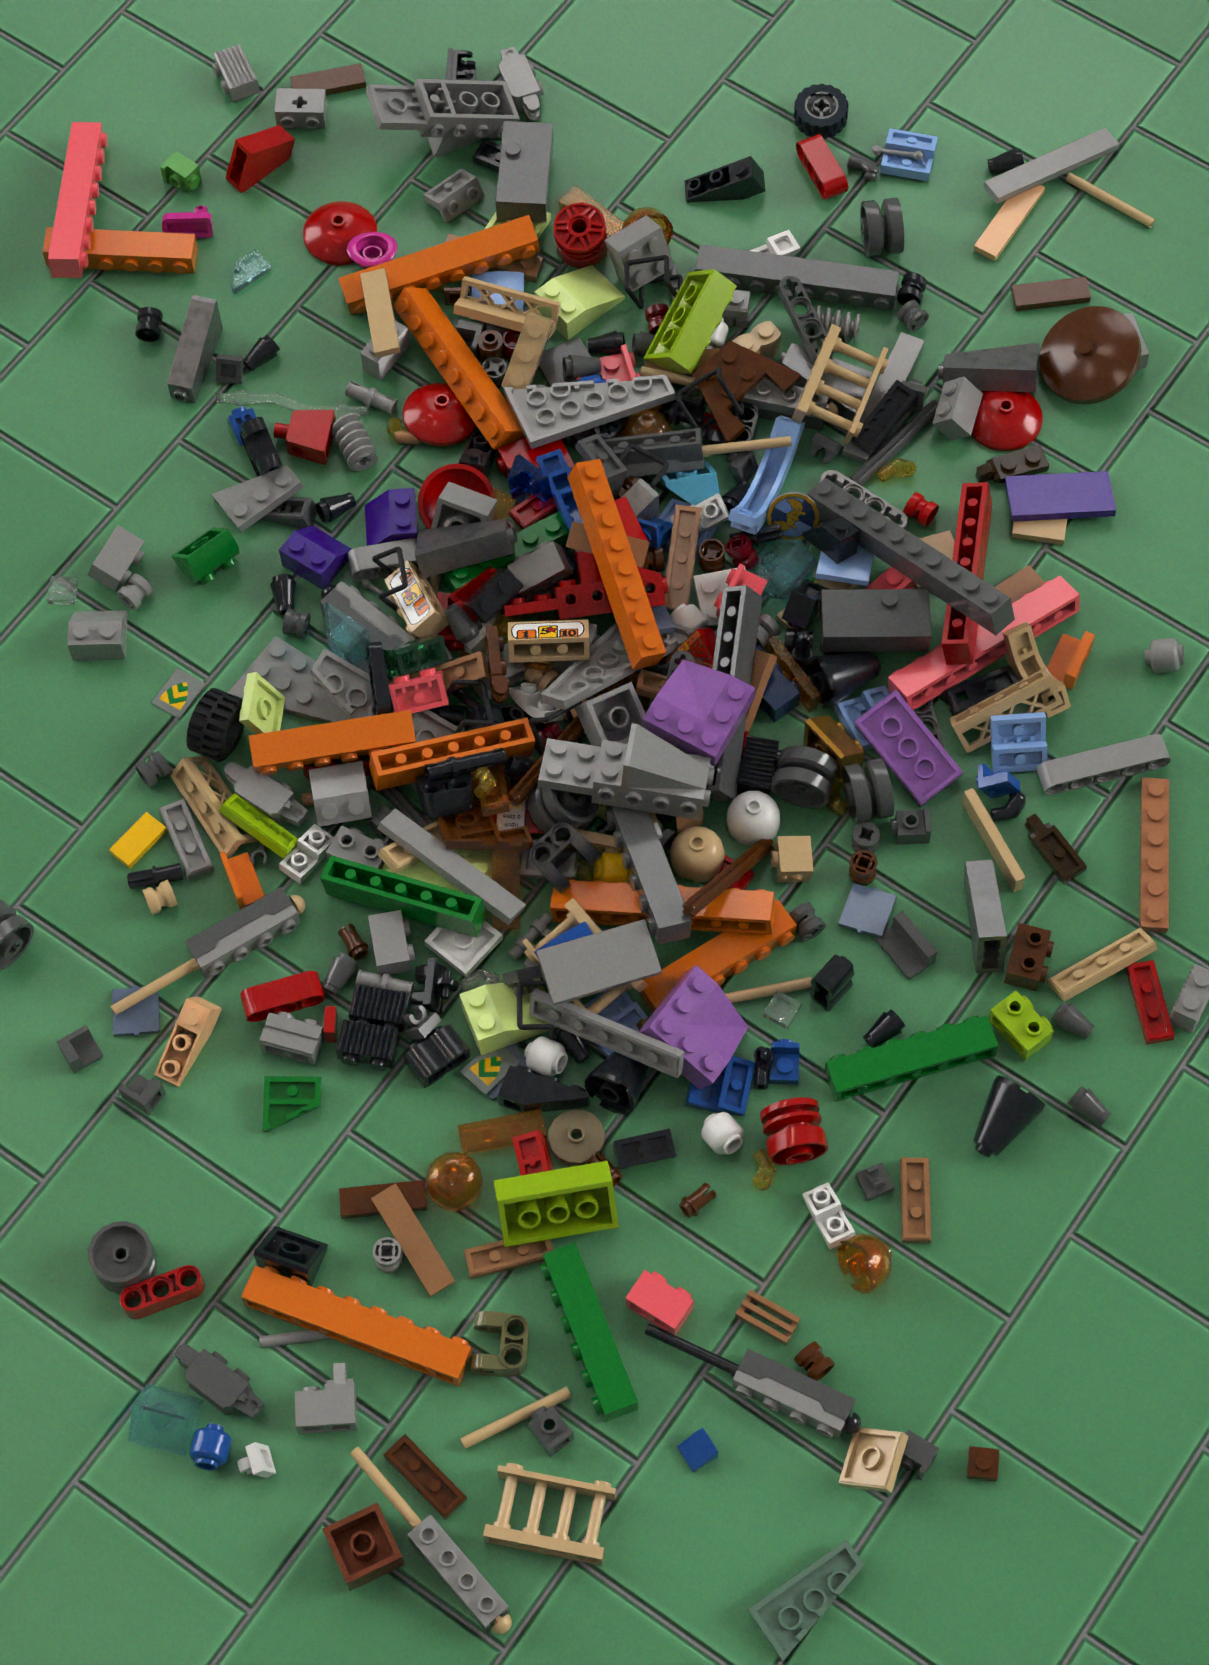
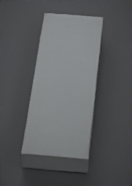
[159,798,214,880]

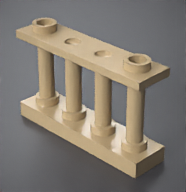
[791,324,889,445]
[522,898,648,1014]
[483,1463,616,1566]

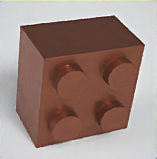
[322,1502,405,1591]

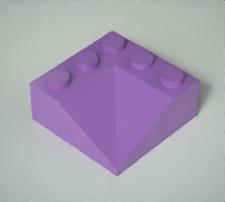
[643,659,755,766]
[639,965,748,1090]

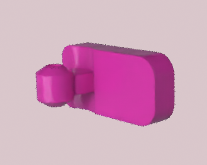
[162,205,213,238]

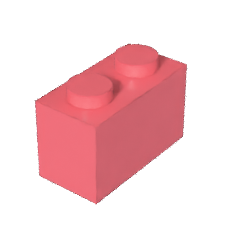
[625,1270,694,1335]

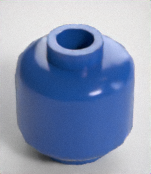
[189,1424,232,1471]

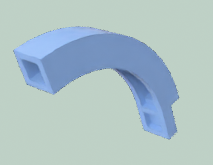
[728,415,805,535]

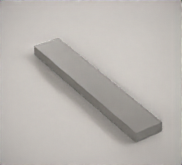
[983,128,1119,204]
[843,332,925,463]
[377,808,526,925]
[529,988,685,1078]

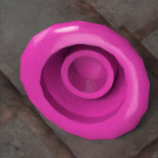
[347,232,397,269]

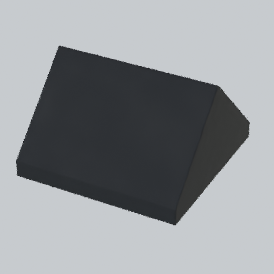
[254,1226,328,1286]

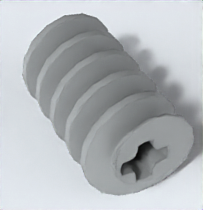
[805,305,861,344]
[332,413,378,472]

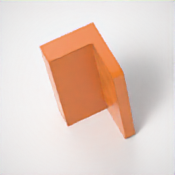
[1047,631,1095,690]
[219,851,265,910]

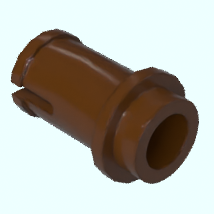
[338,924,368,960]
[587,1151,623,1187]
[679,1183,716,1218]

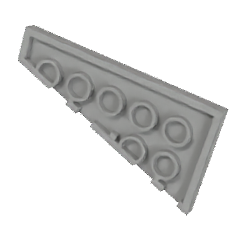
[503,375,676,449]
[541,623,696,710]
[228,636,350,723]
[310,648,463,794]

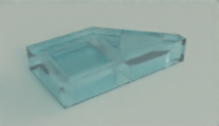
[232,249,271,294]

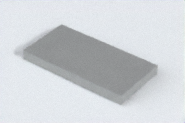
[536,919,662,1006]

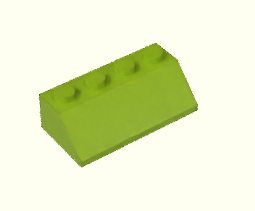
[643,269,737,374]

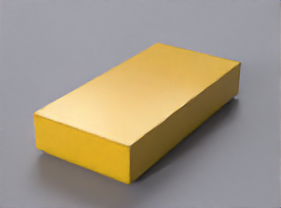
[109,812,167,869]

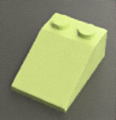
[534,265,625,340]
[459,978,558,1056]

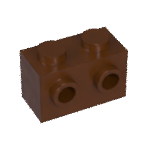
[1004,923,1054,991]

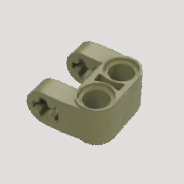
[470,1311,530,1376]

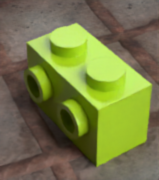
[988,990,1053,1061]

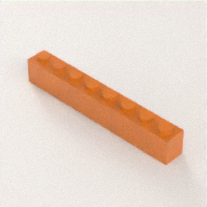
[338,215,540,315]
[393,287,525,449]
[568,459,666,670]
[550,879,776,935]
[241,1265,472,1387]

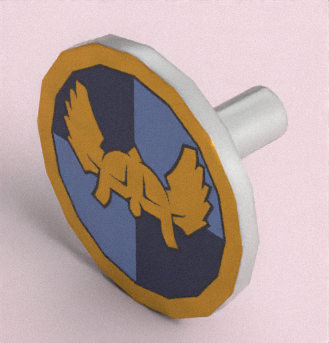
[767,492,819,541]

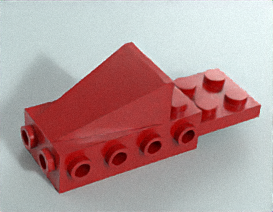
[502,551,668,620]

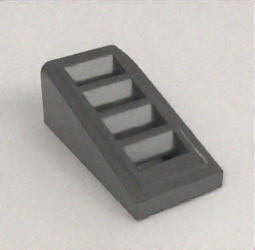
[260,497,317,528]

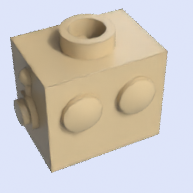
[771,836,814,882]

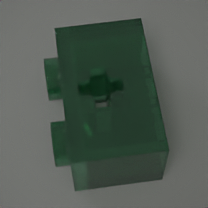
[383,635,449,676]

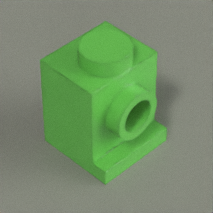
[160,151,202,193]

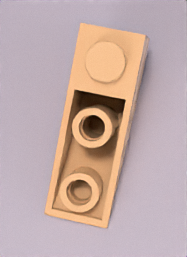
[154,996,222,1087]

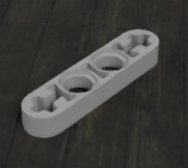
[820,470,908,530]

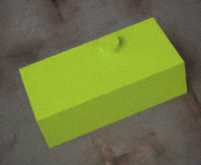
[493,1161,619,1247]

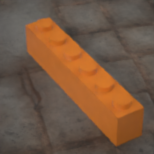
[42,227,198,274]
[249,710,416,775]
[369,718,535,791]
[638,899,797,1014]

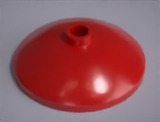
[303,201,377,265]
[403,383,477,446]
[971,391,1043,452]
[418,464,496,529]

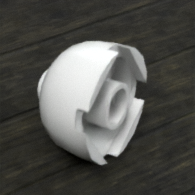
[726,791,780,846]

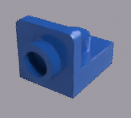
[227,406,256,446]
[637,517,673,549]
[976,764,1020,799]
[770,1039,800,1085]

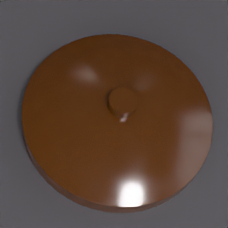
[1039,306,1141,404]

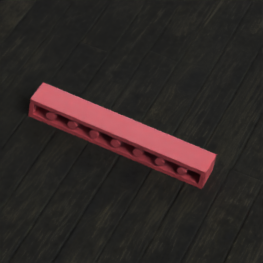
[48,122,108,278]
[888,575,1080,710]

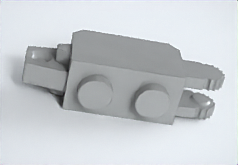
[498,46,544,122]
[224,762,308,827]

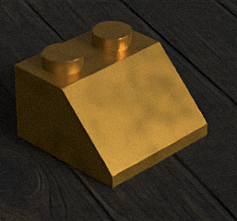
[803,715,864,783]

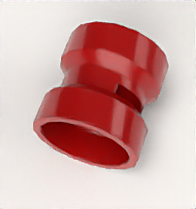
[903,492,939,527]

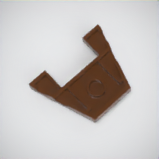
[693,341,801,443]
[434,775,533,850]

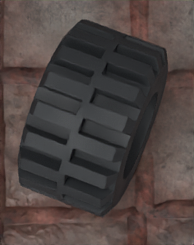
[186,688,245,762]

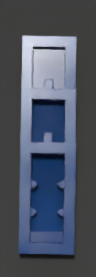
[536,449,583,533]

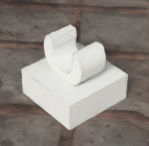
[237,1442,276,1478]

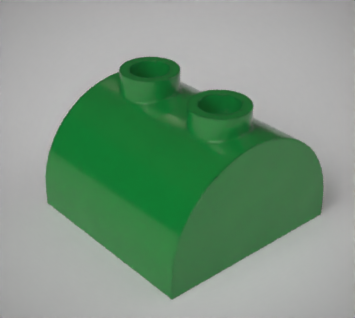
[171,527,239,585]

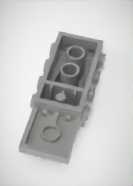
[366,79,520,157]
[538,723,714,821]

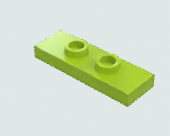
[218,793,298,859]

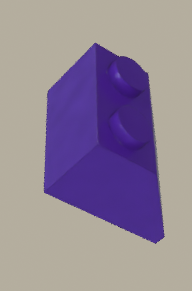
[365,488,418,546]
[279,525,352,589]

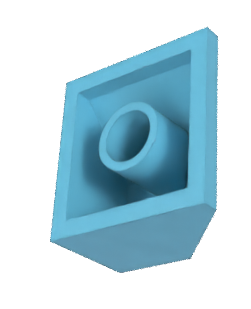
[661,461,720,505]

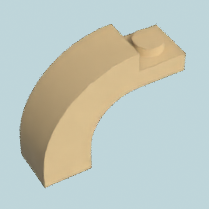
[1003,622,1071,718]

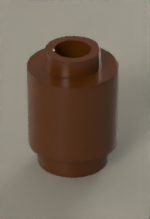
[477,330,504,362]

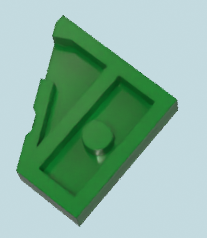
[262,1076,322,1132]

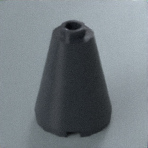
[804,652,881,709]
[585,1051,649,1114]
[973,1075,1045,1158]

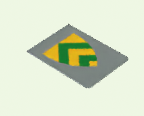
[151,668,205,718]
[460,1048,519,1095]

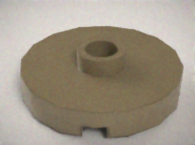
[548,1109,605,1166]

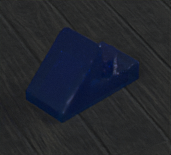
[508,454,552,501]

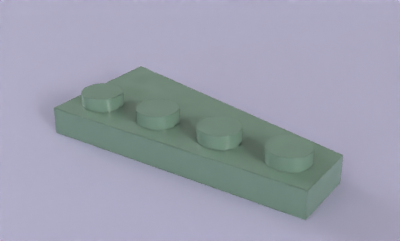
[747,1540,864,1662]

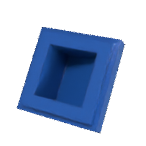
[677,1427,718,1472]

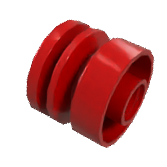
[553,202,608,269]
[760,1097,828,1165]

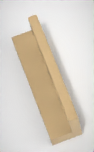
[453,276,560,340]
[949,668,1064,753]
[170,756,258,857]

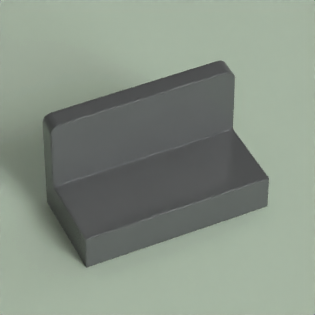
[876,911,937,980]

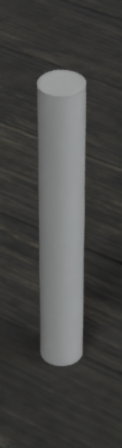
[259,1330,331,1348]

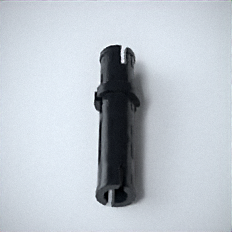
[424,747,507,782]

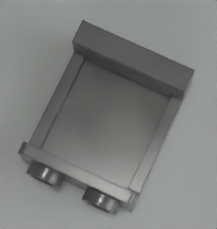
[575,433,628,501]

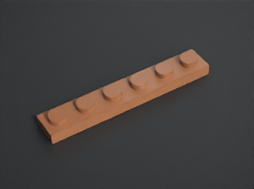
[1139,777,1169,933]

